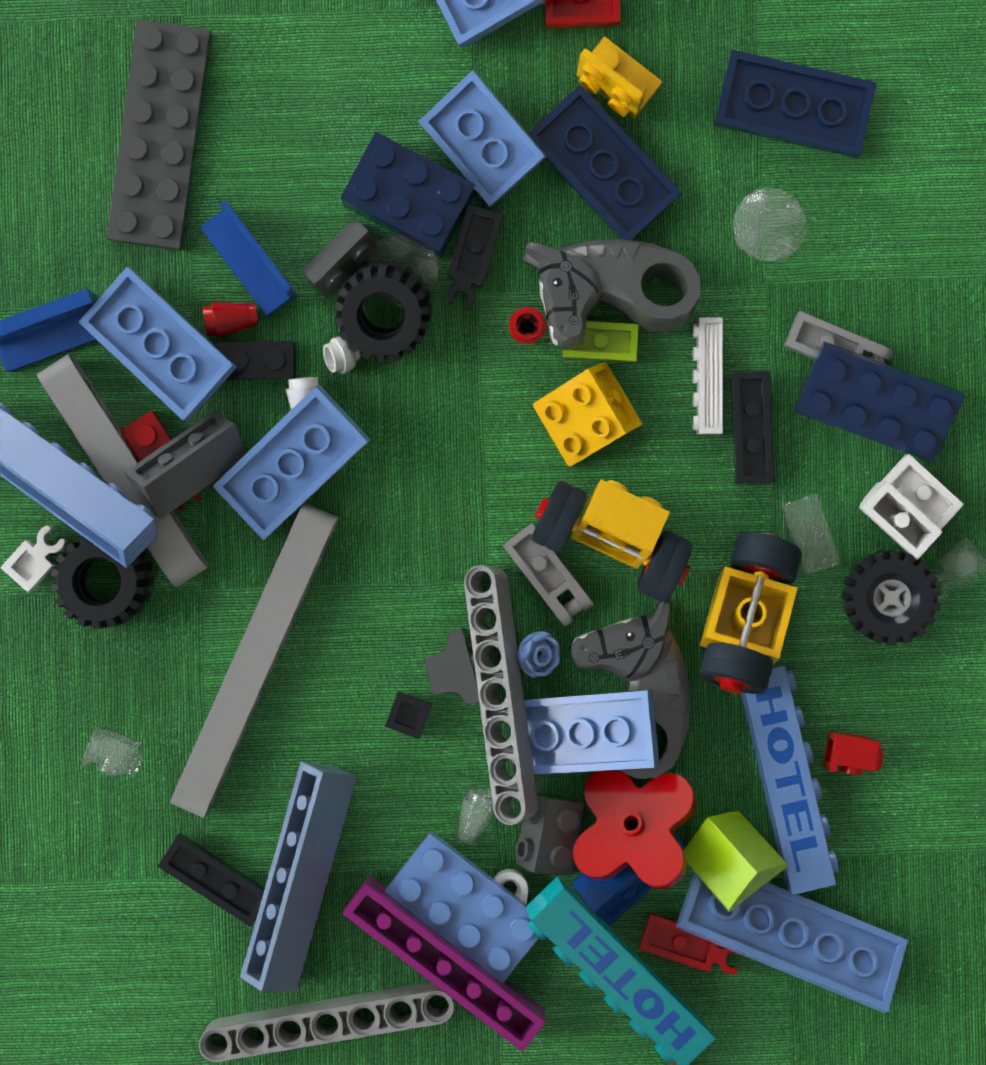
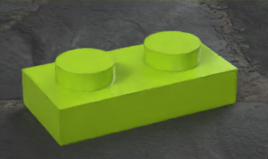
[562,321,639,363]

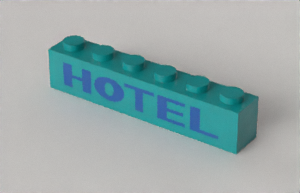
[525,876,716,1065]

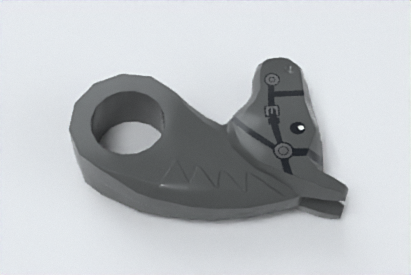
[523,239,701,350]
[570,600,690,779]

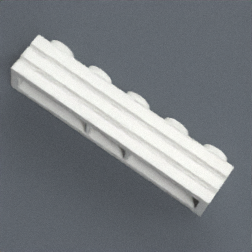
[693,318,723,435]

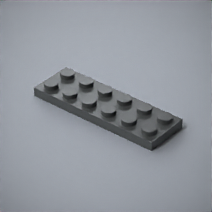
[106,19,212,251]

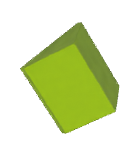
[684,810,787,912]

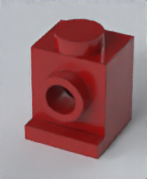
[822,730,884,776]

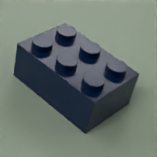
[340,132,476,258]

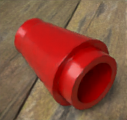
[202,302,258,339]
[509,307,546,344]

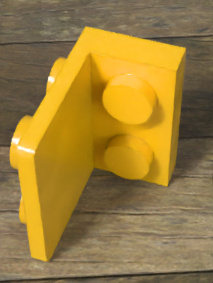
[576,36,663,120]
[533,361,643,466]

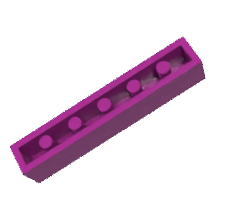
[343,875,546,1052]

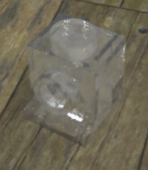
[80,726,144,777]

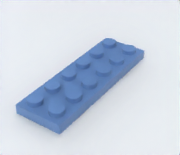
[676,872,908,1013]

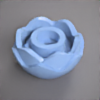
[517,632,560,678]

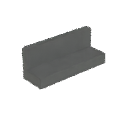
[125,410,247,518]

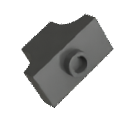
[424,628,479,706]

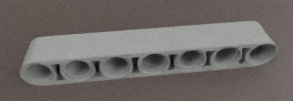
[37,354,208,588]
[464,565,538,825]
[199,982,455,1062]

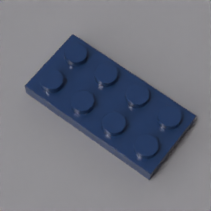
[714,50,877,158]
[528,85,682,241]
[795,341,965,463]

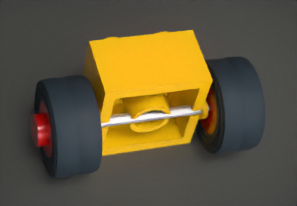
[531,479,693,603]
[699,532,802,694]

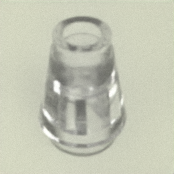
[456,786,495,845]

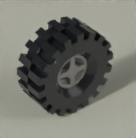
[841,550,941,645]

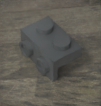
[302,221,379,298]
[515,793,585,876]

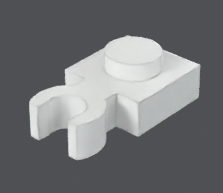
[0,525,69,592]

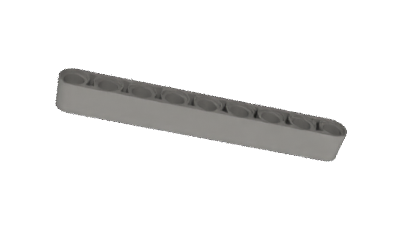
[170,502,339,818]

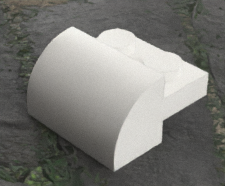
[859,454,964,560]

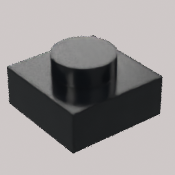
[385,690,433,739]

